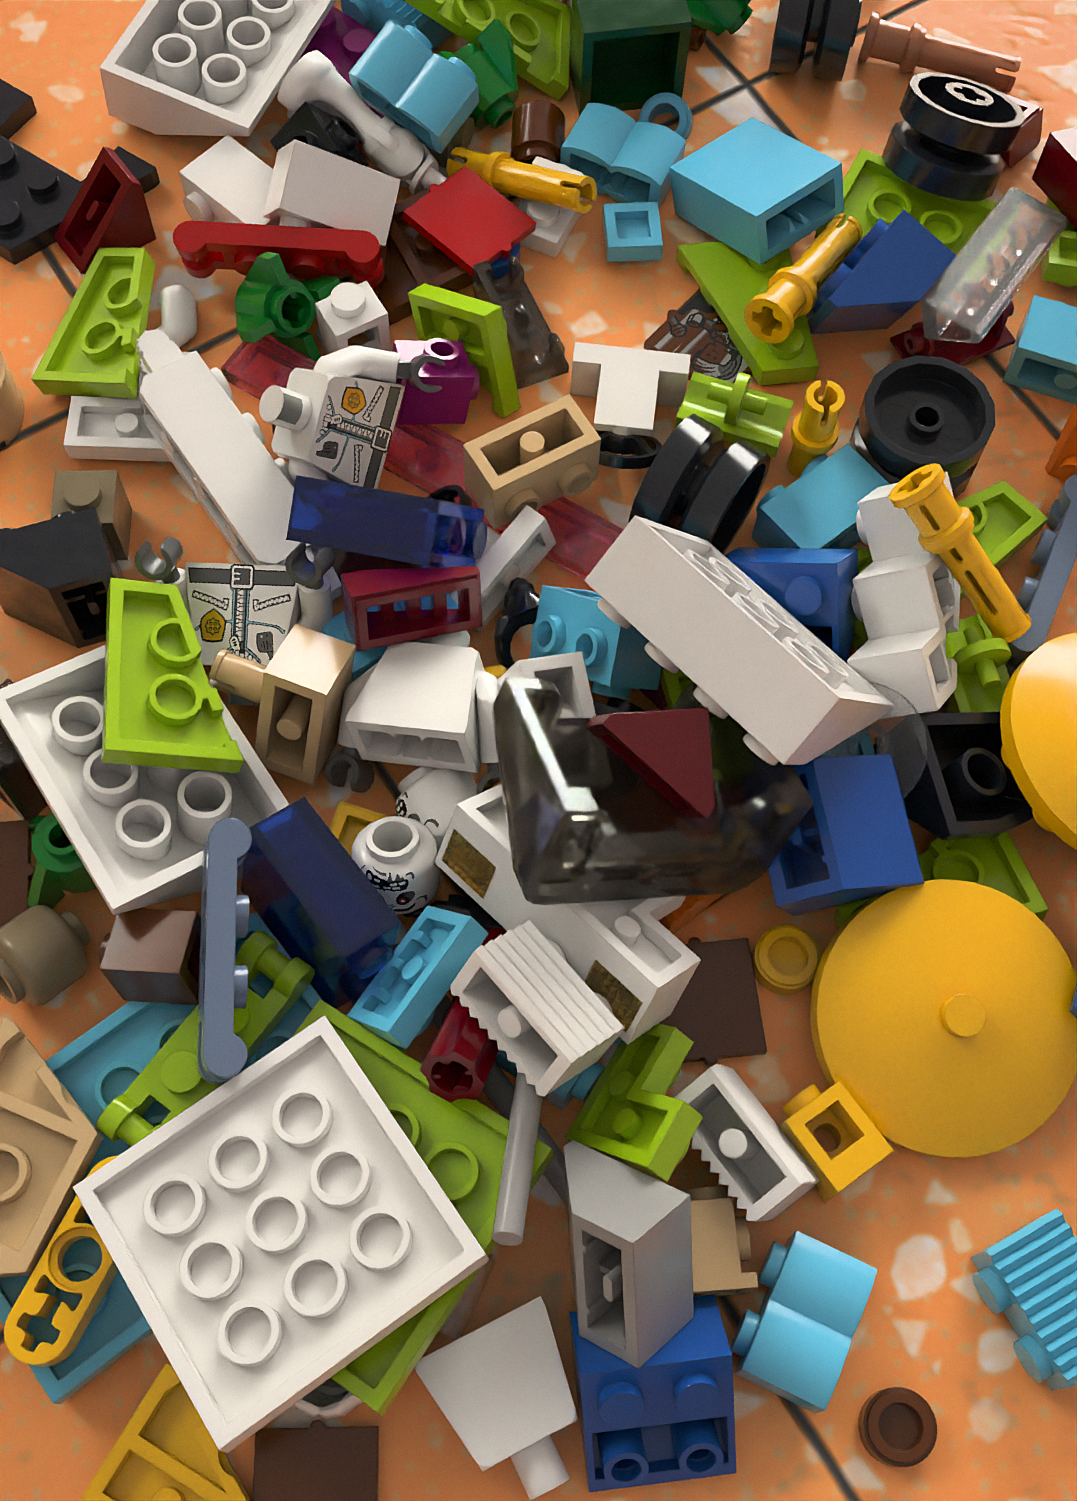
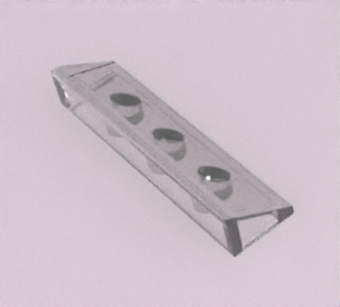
[921,188,1068,344]

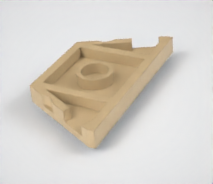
[0,1017,103,1278]

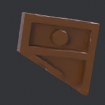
[378,188,477,326]

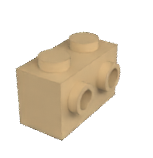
[463,394,601,530]

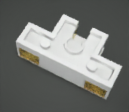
[434,783,701,1044]

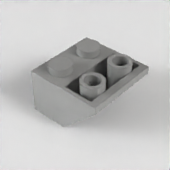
[563,1140,694,1369]

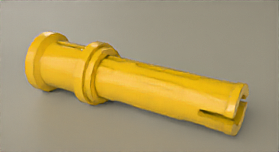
[744,213,863,344]
[889,463,1032,643]

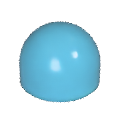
[638,92,693,140]

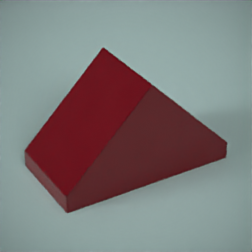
[53,147,156,274]
[584,707,715,819]

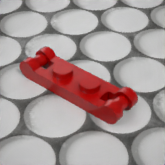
[173,220,385,288]

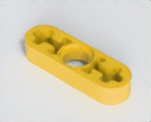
[4,1156,119,1367]

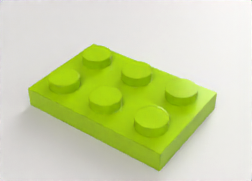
[814,148,1011,301]

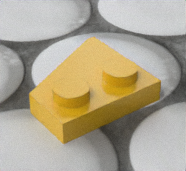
[80,1363,251,1501]

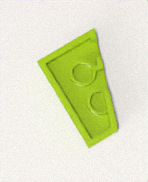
[676,241,819,386]

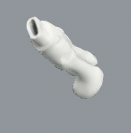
[277,50,447,196]

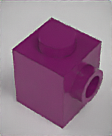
[392,338,480,425]

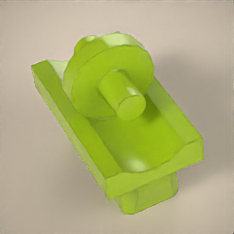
[675,371,794,457]
[946,614,1012,713]

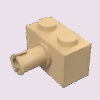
[208,623,356,785]

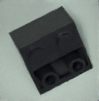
[0,507,124,648]

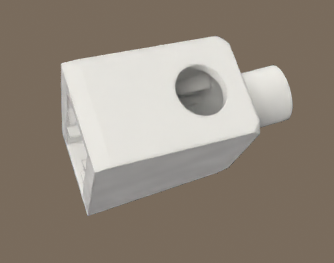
[415,1296,578,1501]

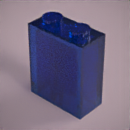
[286,475,487,567]
[241,797,401,1009]

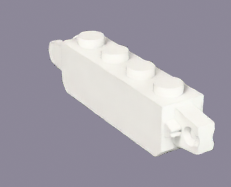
[136,328,342,601]

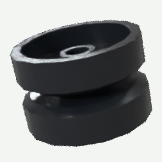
[769,0,862,82]
[882,72,1025,201]
[849,355,995,499]
[629,414,771,554]

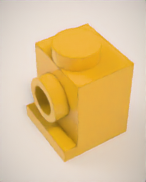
[779,1080,894,1203]

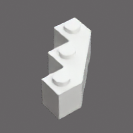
[847,472,960,719]

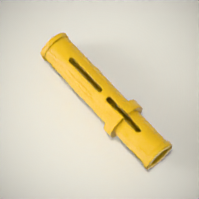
[446,147,597,214]

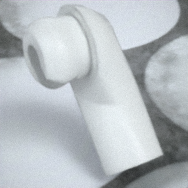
[155,285,197,348]

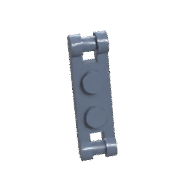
[1005,474,1077,678]
[197,818,252,1085]

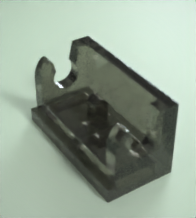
[473,256,569,390]

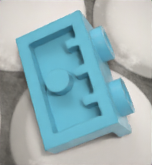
[347,905,489,1052]

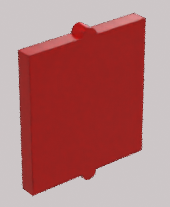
[402,166,537,278]

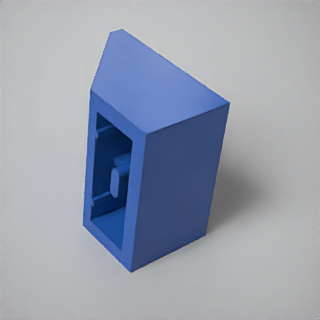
[808,209,957,334]
[724,547,858,663]
[747,754,924,916]
[569,1294,736,1492]

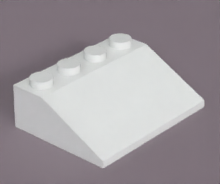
[99,0,336,136]
[584,515,894,766]
[0,645,298,915]

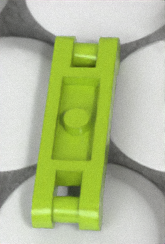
[96,929,315,1147]

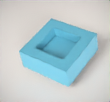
[602,202,663,262]

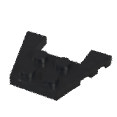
[0,79,160,265]

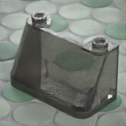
[491,678,814,905]

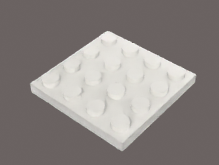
[73,1015,489,1453]

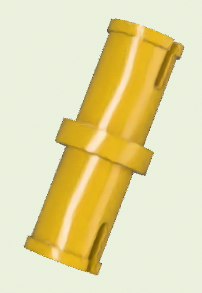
[787,380,845,479]

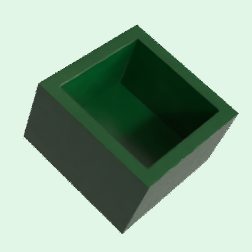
[569,0,692,116]

